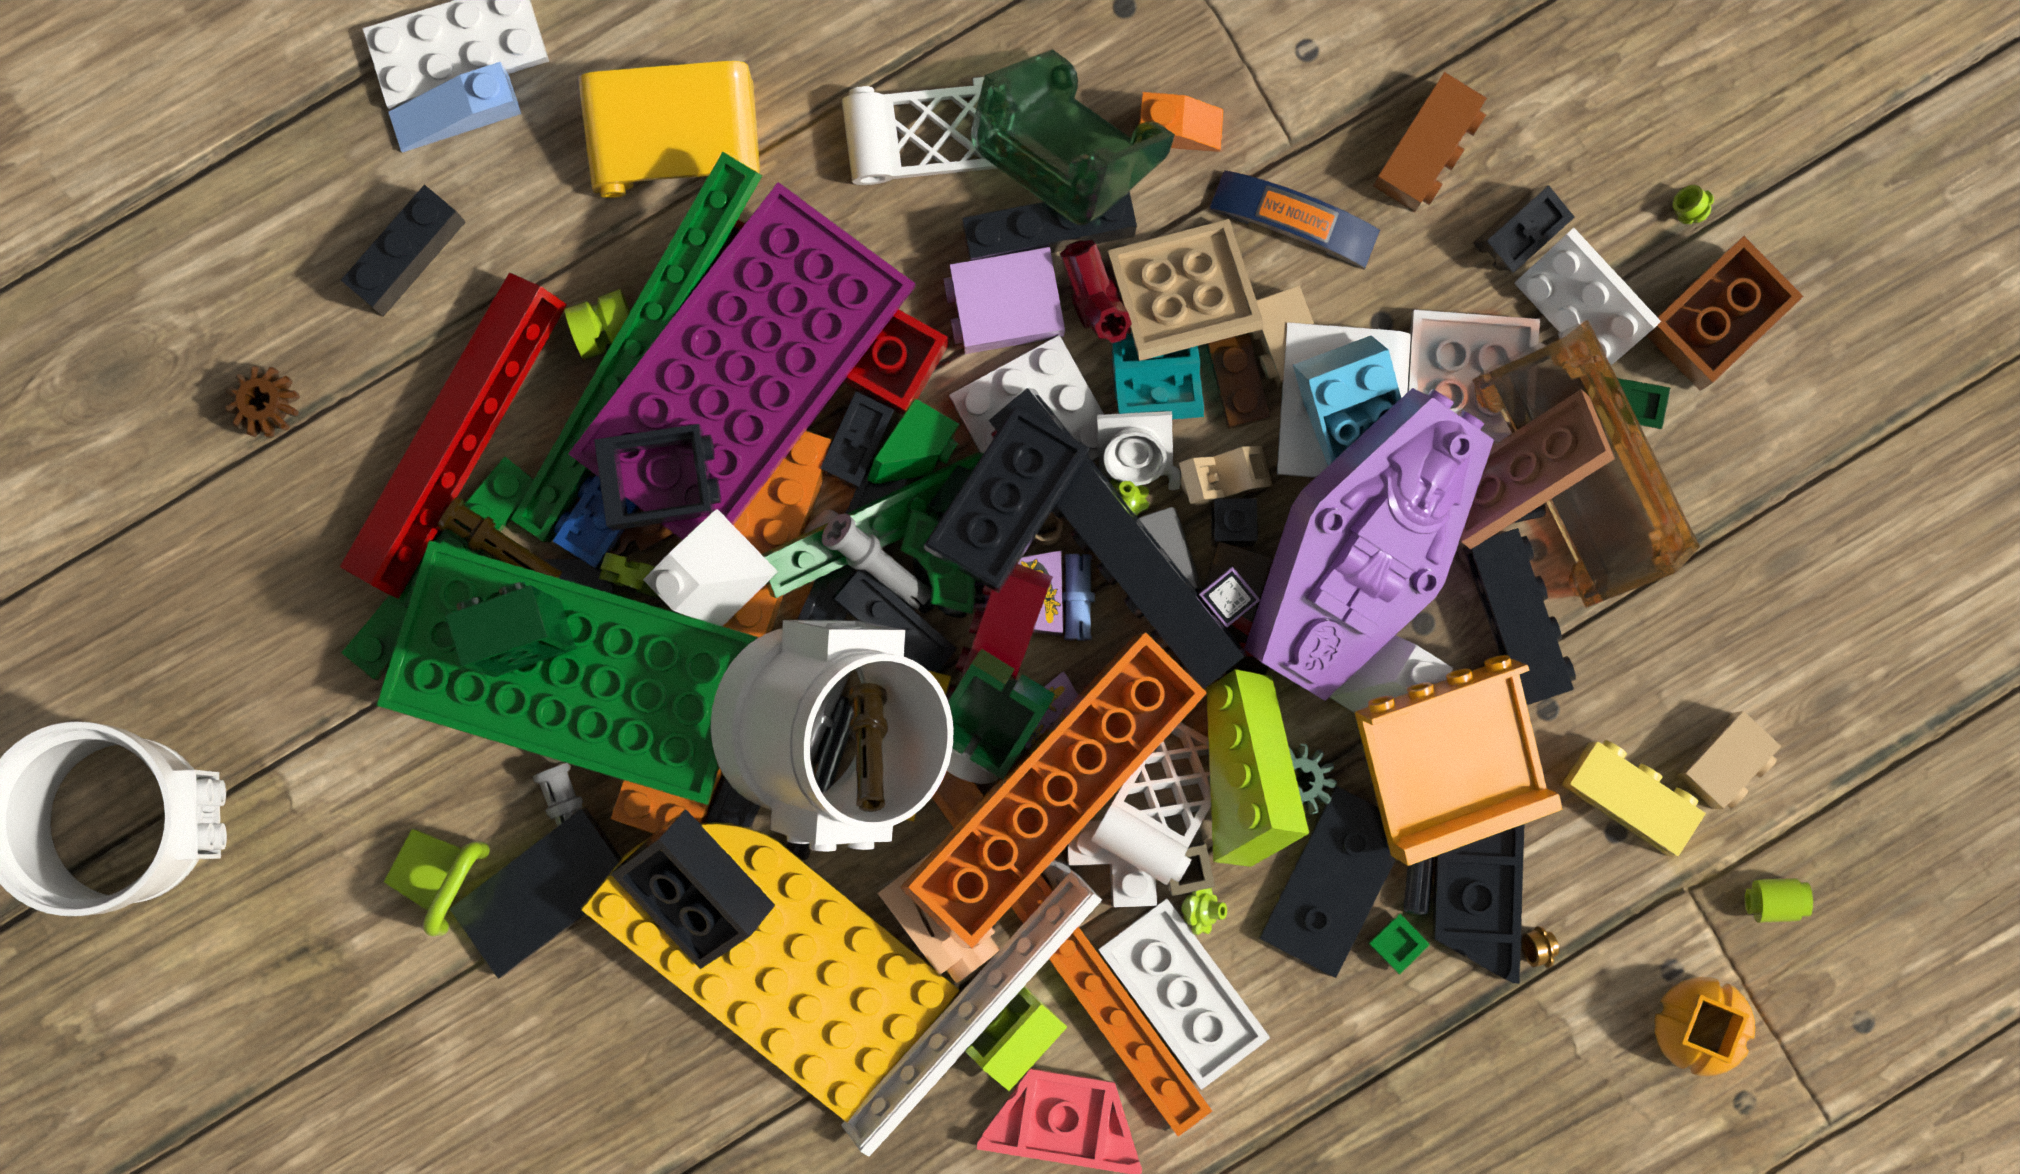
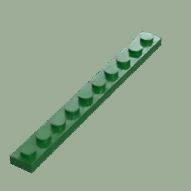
[511,152,763,542]

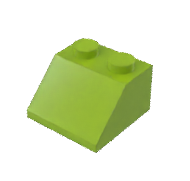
[965,986,1067,1091]

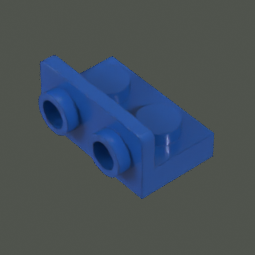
[553,475,639,570]

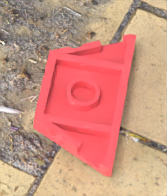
[977,1068,1142,1174]

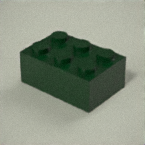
[445,582,576,677]

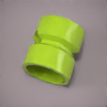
[564,289,630,360]

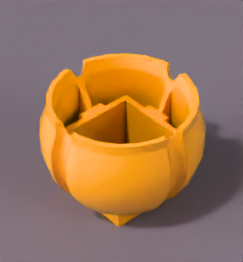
[1654,977,1755,1076]

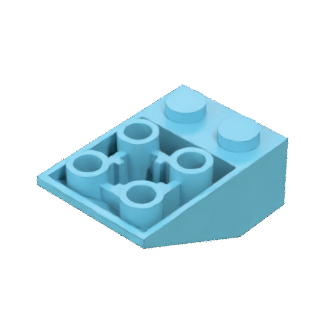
[1293,335,1401,466]

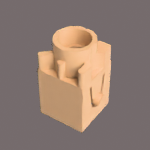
[877,851,1000,983]

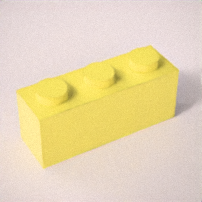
[1562,740,1706,856]

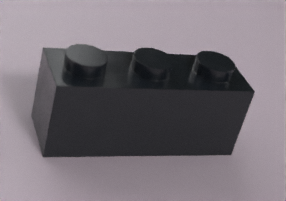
[341,184,466,317]

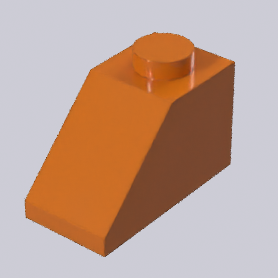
[1137,92,1223,152]

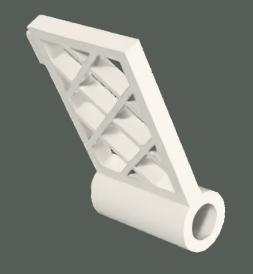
[842,76,1018,185]
[1091,722,1211,885]

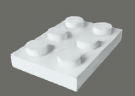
[1515,228,1661,375]

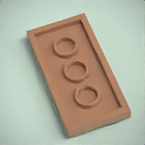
[1460,389,1615,549]

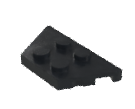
[1432,824,1525,984]

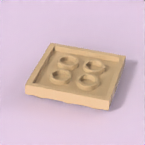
[1108,219,1263,361]

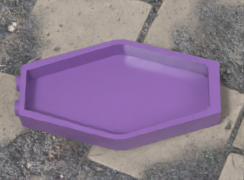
[1244,388,1494,700]

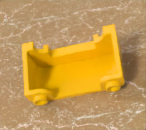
[579,61,760,198]

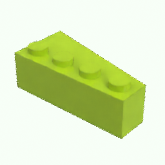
[1207,670,1309,867]

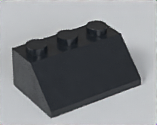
[611,809,775,970]

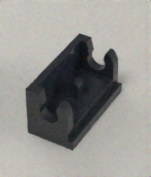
[1473,185,1575,273]
[820,392,894,489]

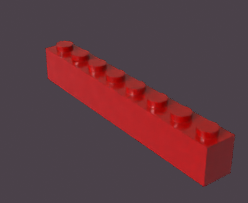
[340,272,567,599]

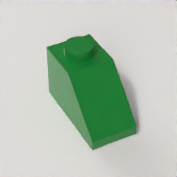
[867,398,959,484]

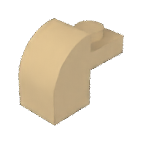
[1179,446,1273,507]

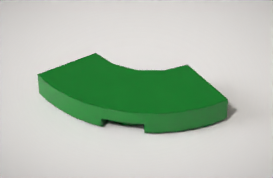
[901,509,975,614]

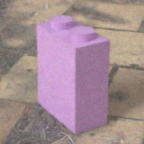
[943,247,1065,354]

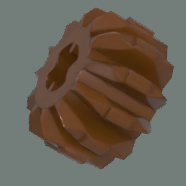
[225,366,300,438]

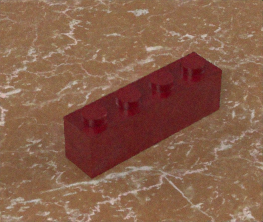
[946,564,1053,738]

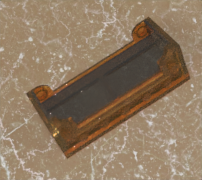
[1472,319,1700,608]

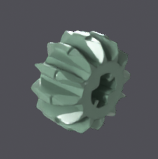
[1289,744,1337,814]

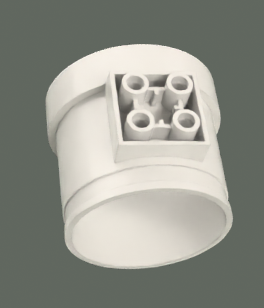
[711,620,953,851]
[0,722,227,916]

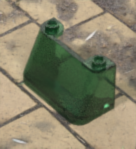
[971,49,1175,225]

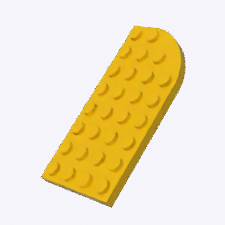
[581,822,960,1123]

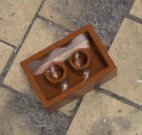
[1646,236,1804,391]

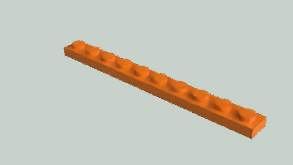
[932,771,1212,1137]

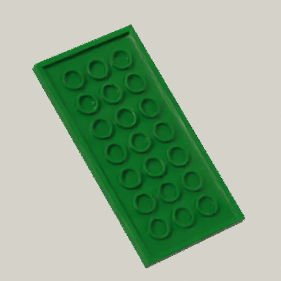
[376,540,758,805]

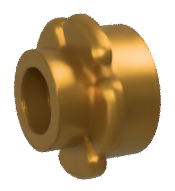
[1521,926,1559,968]

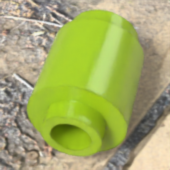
[1745,878,1813,923]

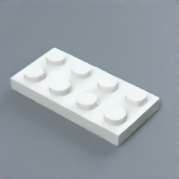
[363,0,549,111]
[1098,898,1270,1090]

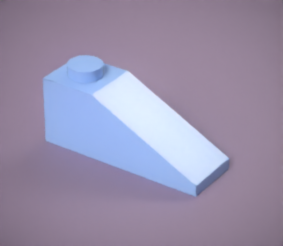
[389,62,521,153]

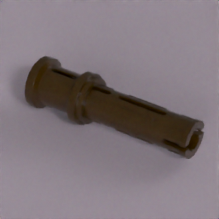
[436,496,562,578]
[848,683,888,812]

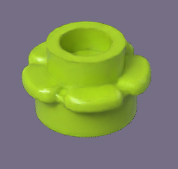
[1673,185,1714,225]

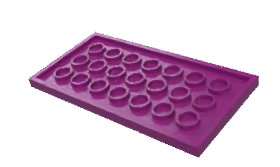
[568,182,915,540]

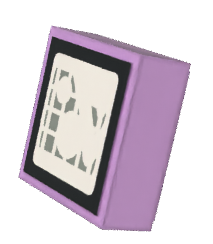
[1199,566,1260,627]

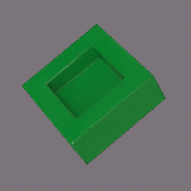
[1368,913,1430,975]

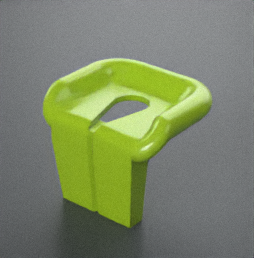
[384,829,490,937]

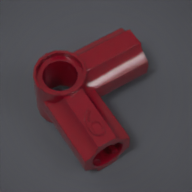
[1059,239,1132,343]

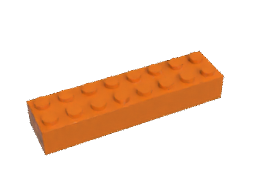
[900,632,1207,949]

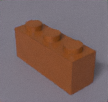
[1373,72,1487,212]

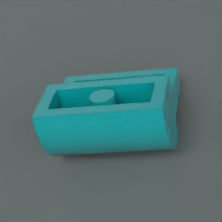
[1111,334,1204,420]

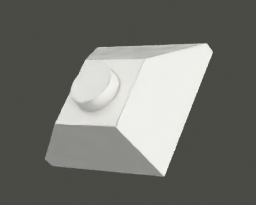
[643,509,778,626]
[1330,635,1453,713]

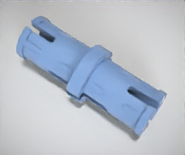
[1062,554,1095,641]

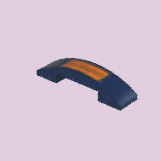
[1209,170,1380,270]

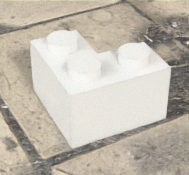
[1067,821,1157,907]

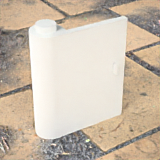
[1277,323,1411,477]

